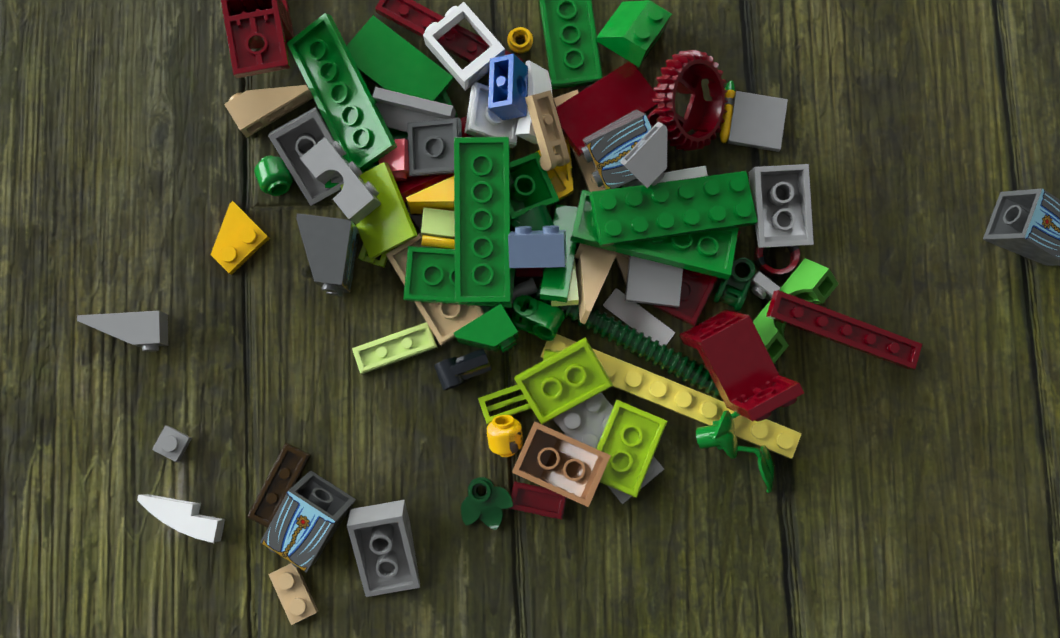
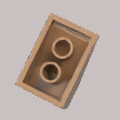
[512,421,611,507]

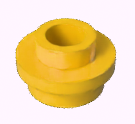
[507,27,533,53]

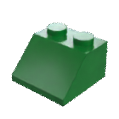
[595,0,672,67]
[509,152,559,221]
[454,304,519,352]

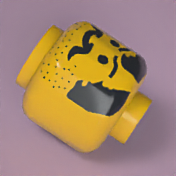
[487,415,523,457]

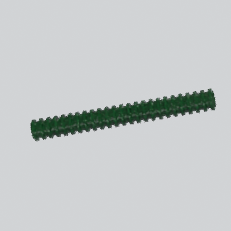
[534,283,720,398]

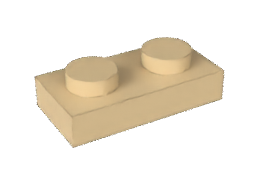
[268,563,318,625]

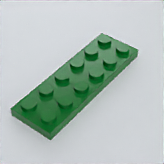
[287,13,397,172]
[454,137,511,303]
[589,171,758,247]
[570,190,739,280]

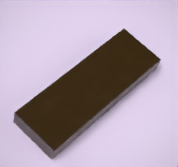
[247,443,311,528]

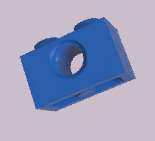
[488,54,528,120]

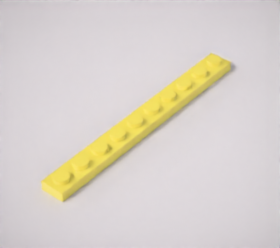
[540,334,802,459]

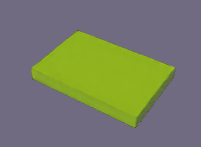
[340,162,418,259]
[514,337,613,425]
[596,400,667,498]

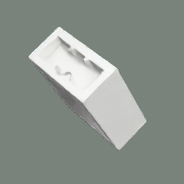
[423,2,505,91]

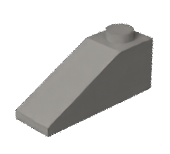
[77,311,168,352]

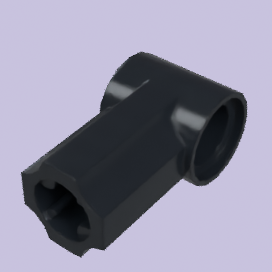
[434,348,492,391]

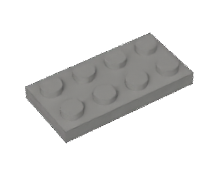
[553,393,664,504]

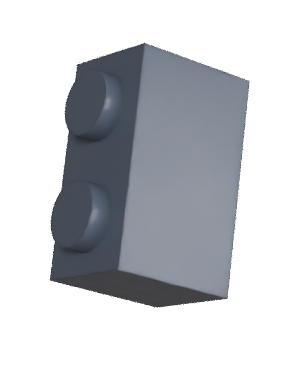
[508,225,567,268]

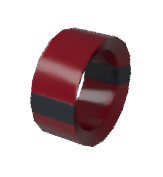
[754,245,800,277]

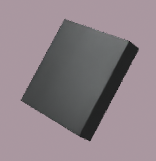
[407,118,462,177]

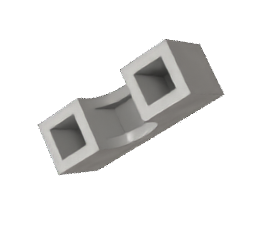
[300,137,381,224]

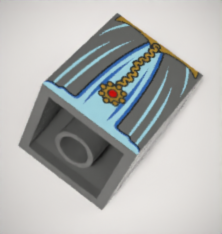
[581,109,651,190]
[983,188,1060,266]
[296,213,359,296]
[260,471,356,572]

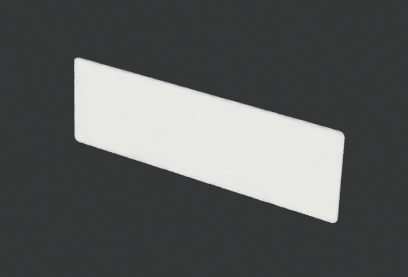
[603,288,675,345]

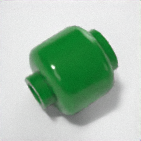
[254,155,293,196]

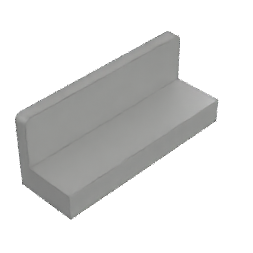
[373,87,456,133]

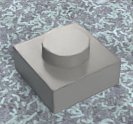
[750,271,780,300]
[152,425,192,462]

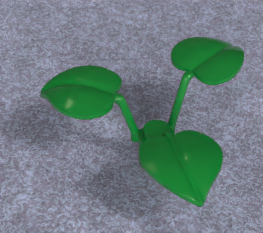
[696,411,774,493]

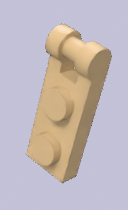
[525,90,570,171]

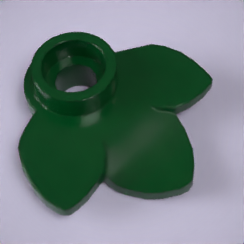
[461,477,513,530]

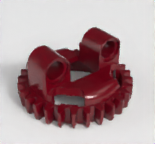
[647,50,728,151]

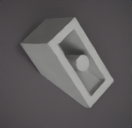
[620,121,667,188]

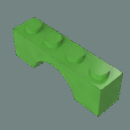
[753,258,839,363]

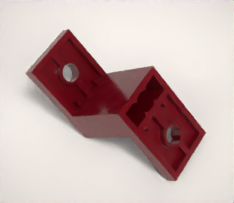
[221,0,294,79]
[679,310,804,422]

